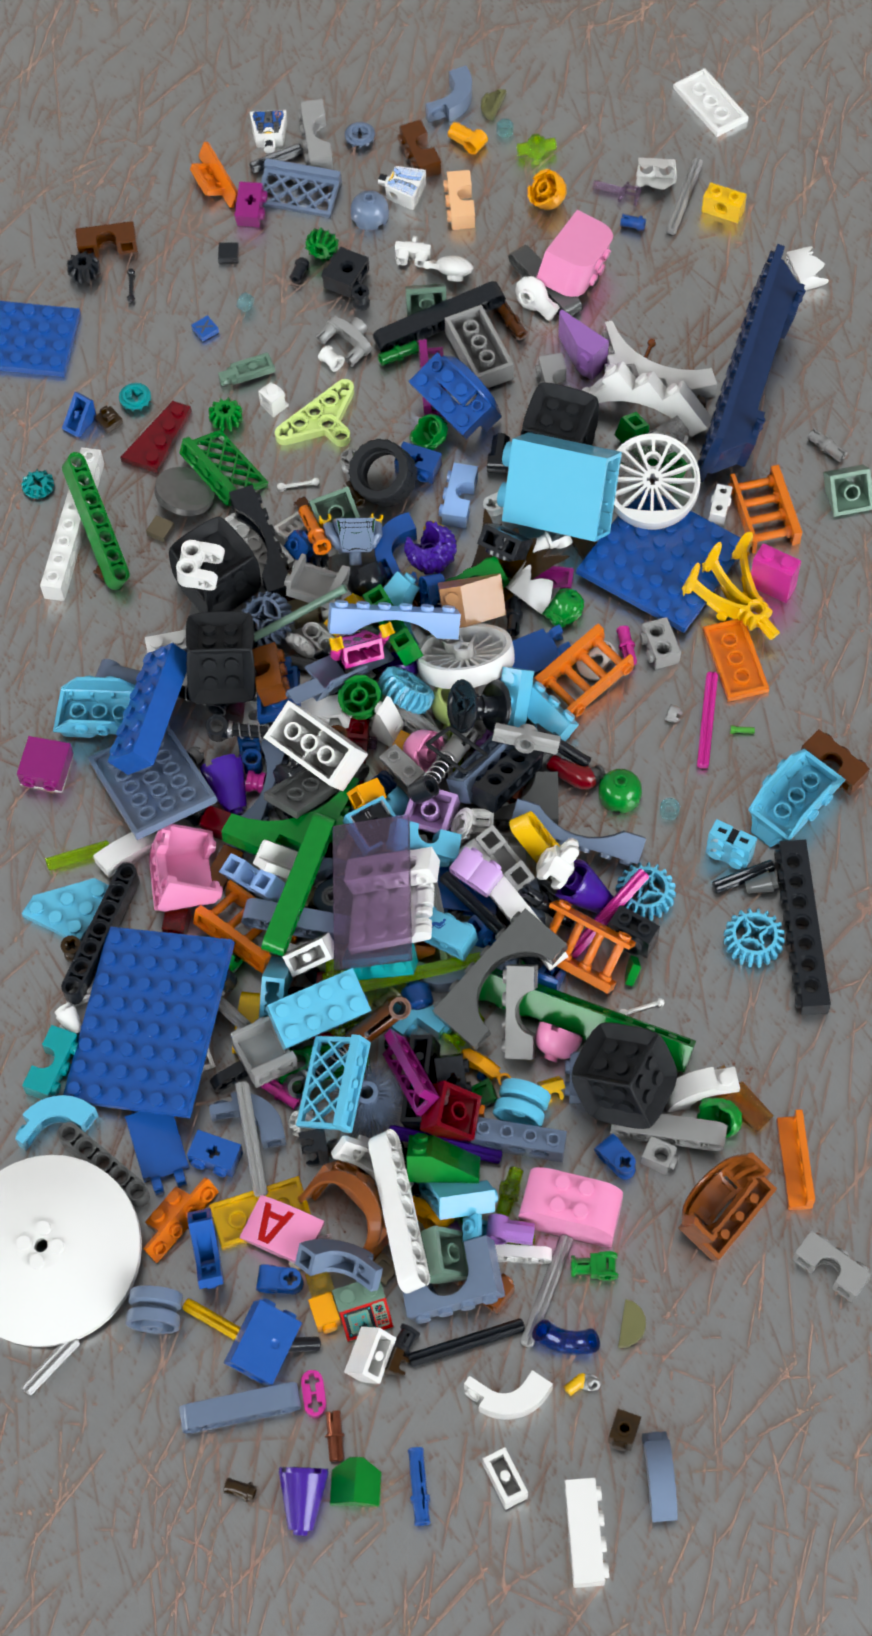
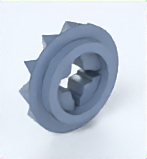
[345,122,375,149]

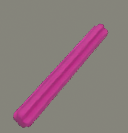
[697,671,718,769]
[571,869,649,959]

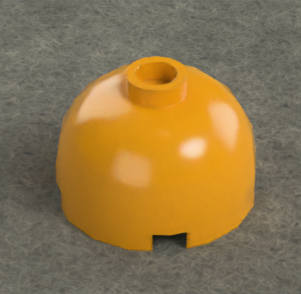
[527,169,567,210]

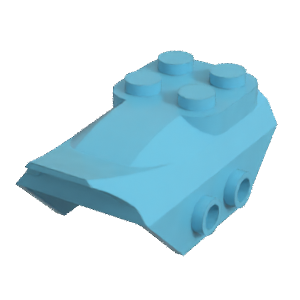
[53,676,136,738]
[748,749,846,847]

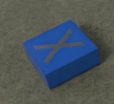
[191,315,219,342]

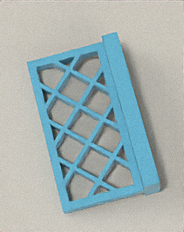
[296,1035,371,1133]

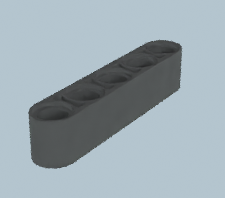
[508,244,582,316]
[58,1122,150,1207]

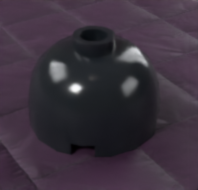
[347,561,388,599]

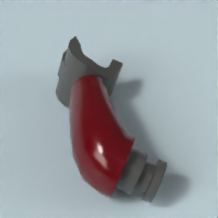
[539,752,606,790]

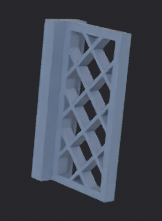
[261,158,342,218]

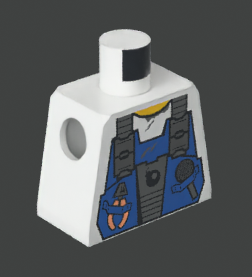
[250,110,288,154]

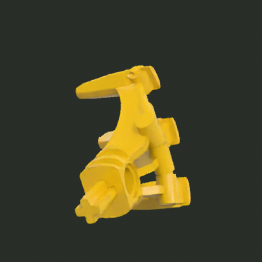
[682,532,780,640]

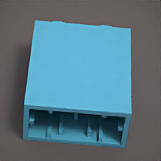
[497,432,622,542]

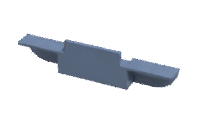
[285,647,395,705]

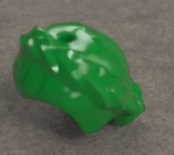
[409,414,448,450]
[542,588,584,628]
[697,1097,742,1138]

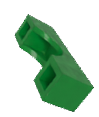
[614,412,688,486]
[363,584,424,667]

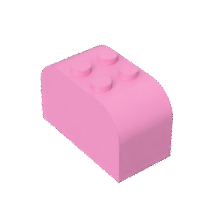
[537,210,613,297]
[518,1167,623,1249]

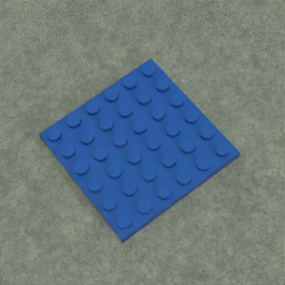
[576,488,741,633]

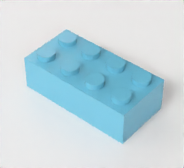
[265,968,371,1050]

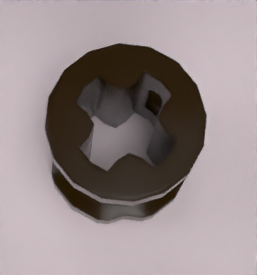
[61,935,81,963]

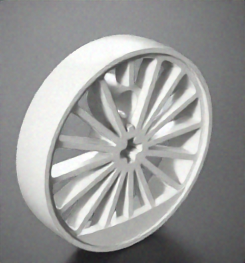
[613,434,700,530]
[416,623,514,689]

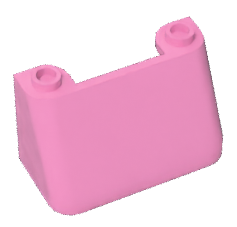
[149,824,223,912]

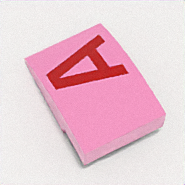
[239,1195,325,1263]

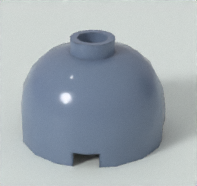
[351,190,389,230]

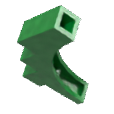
[221,777,360,855]

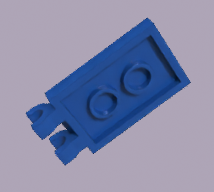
[498,625,571,681]
[257,656,301,725]
[125,1112,189,1195]

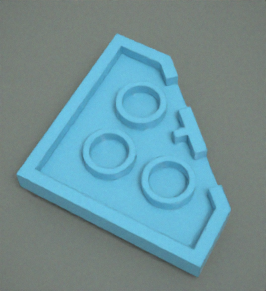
[21,878,109,942]

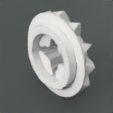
[285,633,317,658]
[451,807,477,843]

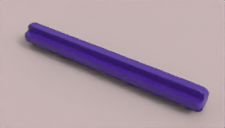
[389,1125,502,1164]

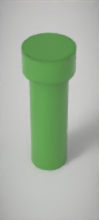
[730,725,755,734]

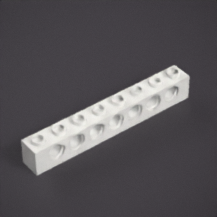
[40,447,104,602]

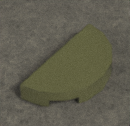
[481,89,506,121]
[618,1299,646,1348]

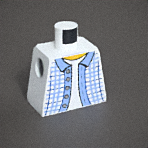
[378,166,426,210]

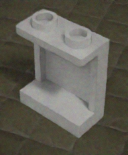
[284,553,350,609]
[380,744,425,799]
[230,1016,298,1088]

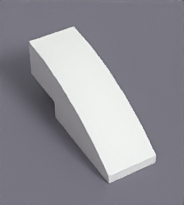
[93,832,156,878]

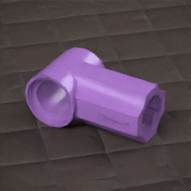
[486,1214,535,1245]

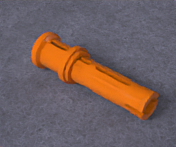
[298,505,331,555]

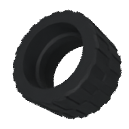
[349,438,417,507]

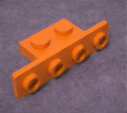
[190,142,238,208]
[143,1177,219,1263]

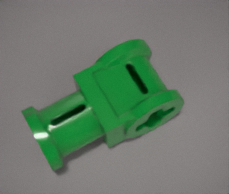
[571,1251,618,1281]

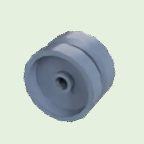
[126,1285,183,1334]

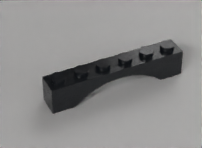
[229,485,289,598]

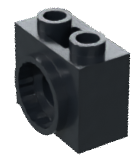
[321,247,369,298]
[477,523,533,562]
[609,905,660,958]

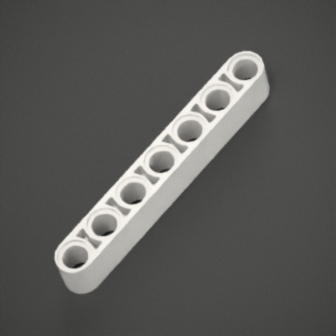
[459,838,568,970]
[368,1129,430,1294]

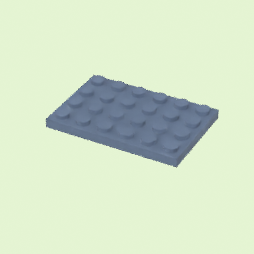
[88,725,218,840]

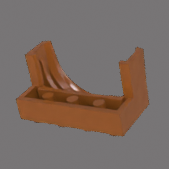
[678,1152,777,1261]
[297,1160,389,1261]

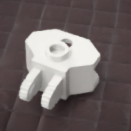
[536,838,579,889]

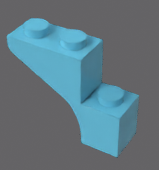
[386,1003,452,1041]

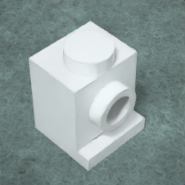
[258,382,289,418]

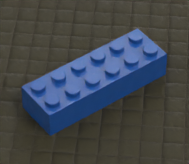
[108,643,187,775]

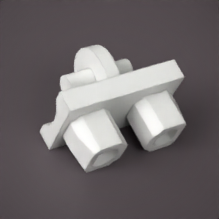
[395,236,431,268]

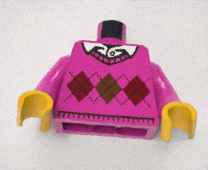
[329,622,395,669]

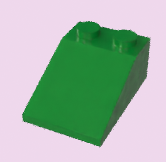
[407,1133,480,1183]

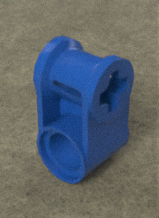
[418,573,446,608]
[237,737,263,774]
[594,1134,636,1180]
[256,1264,304,1295]

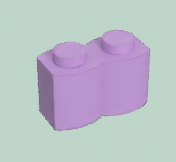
[449,847,503,897]

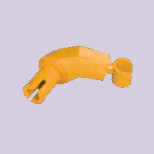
[451,1048,511,1087]

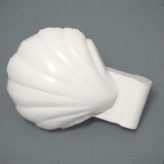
[424,256,474,281]
[515,276,560,321]

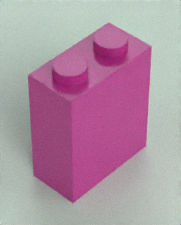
[751,543,801,604]

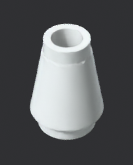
[55,1003,82,1036]

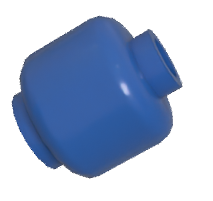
[401,979,434,1010]

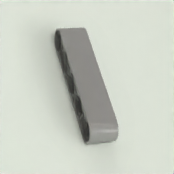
[610,1114,727,1151]

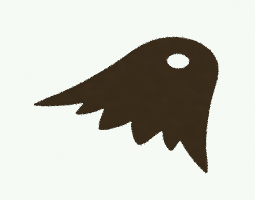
[471,509,570,602]

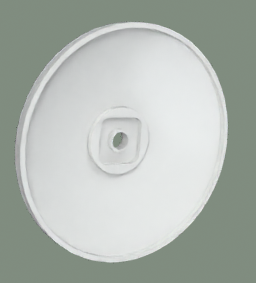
[0,1155,142,1347]

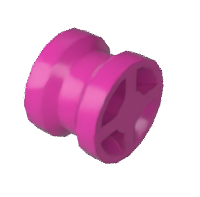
[245,770,267,794]

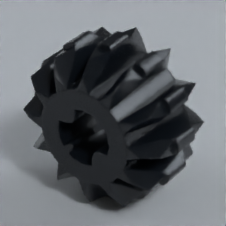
[67,251,100,284]

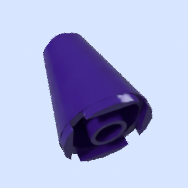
[200,754,247,816]
[555,860,614,914]
[279,1467,328,1536]

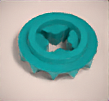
[119,383,151,412]
[21,469,55,499]

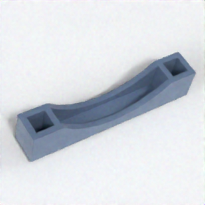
[228,739,289,855]
[511,798,646,866]

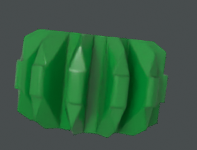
[305,227,339,261]
[208,397,243,432]

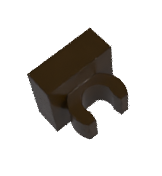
[94,405,123,434]
[383,1347,410,1376]

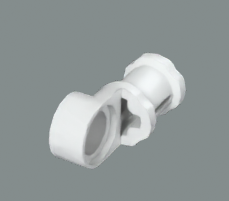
[529,531,573,553]

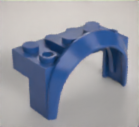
[408,353,502,440]

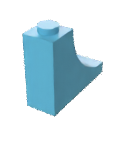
[383,571,420,645]
[259,956,293,1018]
[419,1180,498,1220]

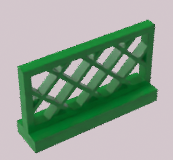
[179,430,269,507]

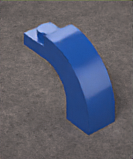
[375,512,417,579]
[187,1208,224,1289]

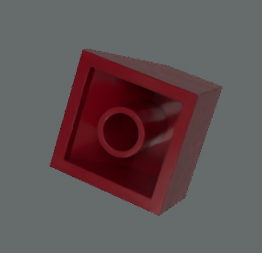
[420,1081,482,1141]

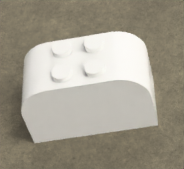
[263,700,368,791]

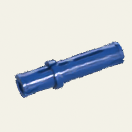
[408,1447,431,1526]

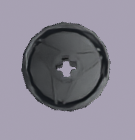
[447,679,512,734]

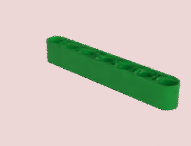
[62,452,130,590]
[261,812,337,957]

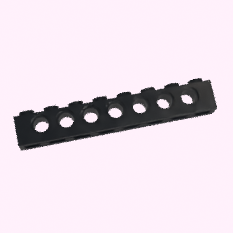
[774,839,831,1015]

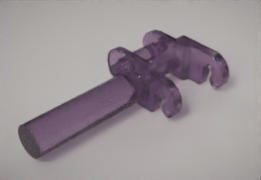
[593,180,642,206]

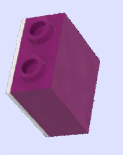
[17,736,74,792]

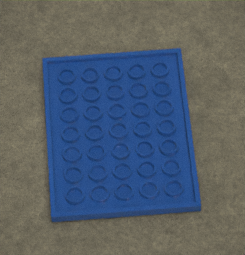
[63,927,235,1118]

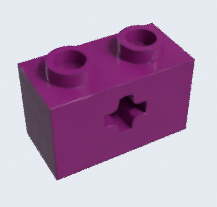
[234,182,267,227]

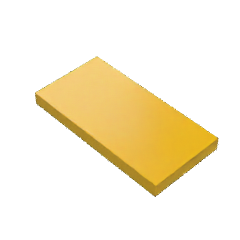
[209,1176,311,1251]

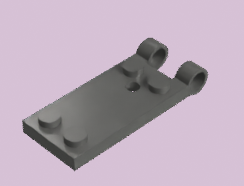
[264,763,370,819]

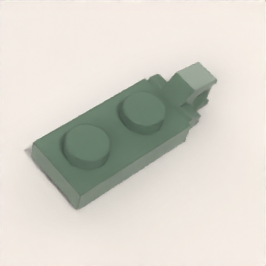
[218,353,275,386]

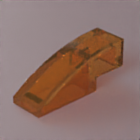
[715,1065,774,1132]

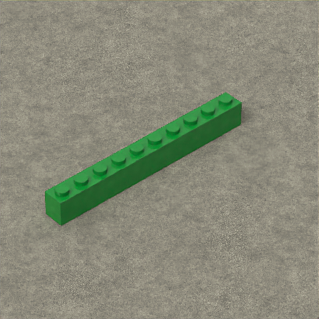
[479,968,696,1072]

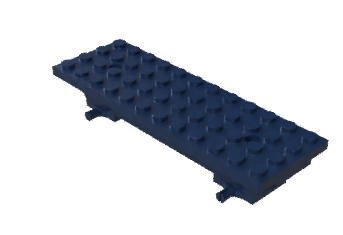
[697,244,806,483]

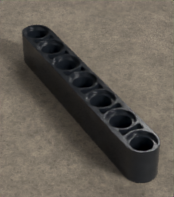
[373,281,506,353]
[61,862,140,1005]

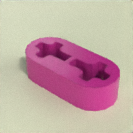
[301,1370,327,1419]

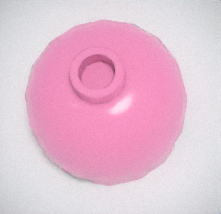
[403,729,444,773]
[535,1022,583,1063]

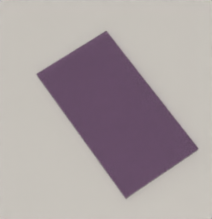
[333,814,412,971]

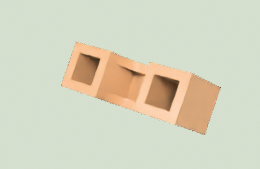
[443,170,475,230]

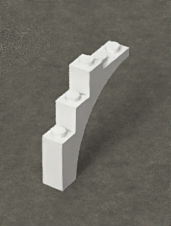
[602,321,717,398]
[582,361,712,437]

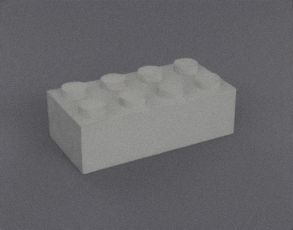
[445,305,514,388]

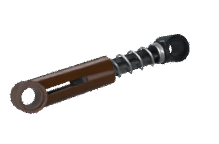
[206,714,348,742]
[283,995,411,1099]

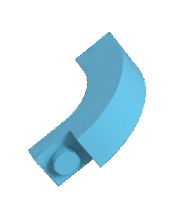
[15,1095,98,1151]

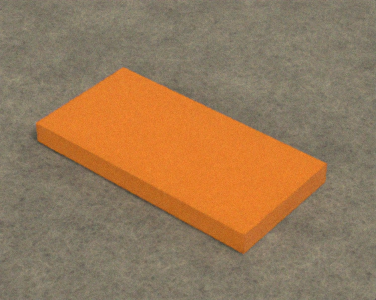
[702,619,769,702]

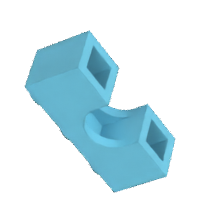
[387,818,462,867]

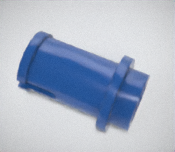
[620,214,646,231]

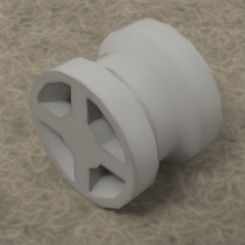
[340,448,357,474]

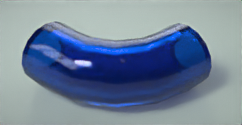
[532,1319,600,1356]

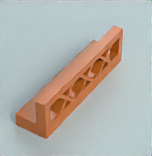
[776,1109,815,1210]

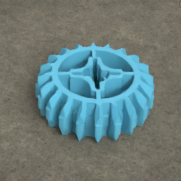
[378,666,435,714]
[615,862,676,921]
[723,907,785,968]

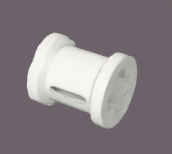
[318,345,345,372]

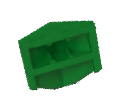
[330,1457,381,1507]

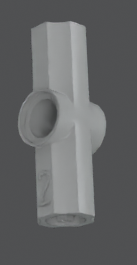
[492,723,561,755]

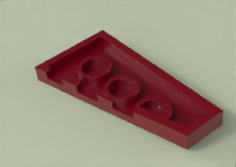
[120,401,192,474]

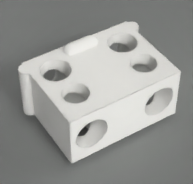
[709,483,733,528]

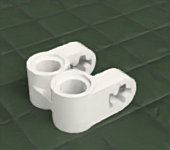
[176,540,225,590]

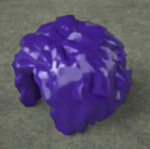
[404,521,457,575]

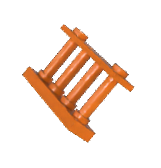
[727,464,802,554]
[534,624,634,717]
[193,880,298,974]
[549,899,636,994]

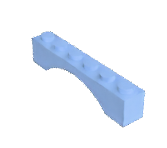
[327,600,461,639]

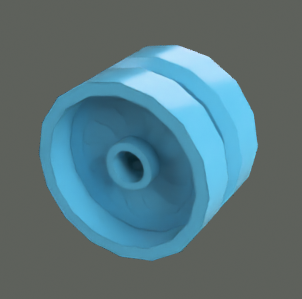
[493,1078,551,1127]

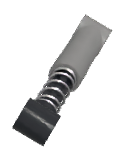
[408,720,486,804]

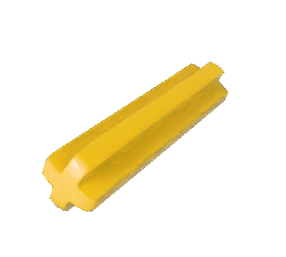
[182,1298,241,1340]

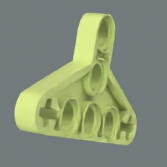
[275,379,354,447]

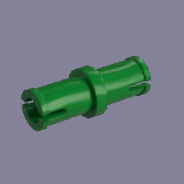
[378,341,419,366]

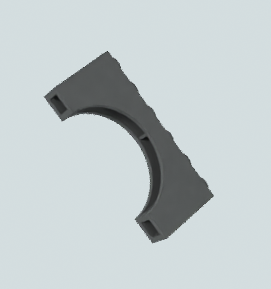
[438,772,559,831]
[433,908,568,1051]

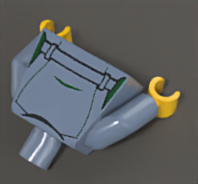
[319,513,383,566]

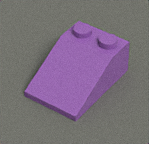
[558,310,609,380]

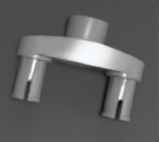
[315,316,372,367]

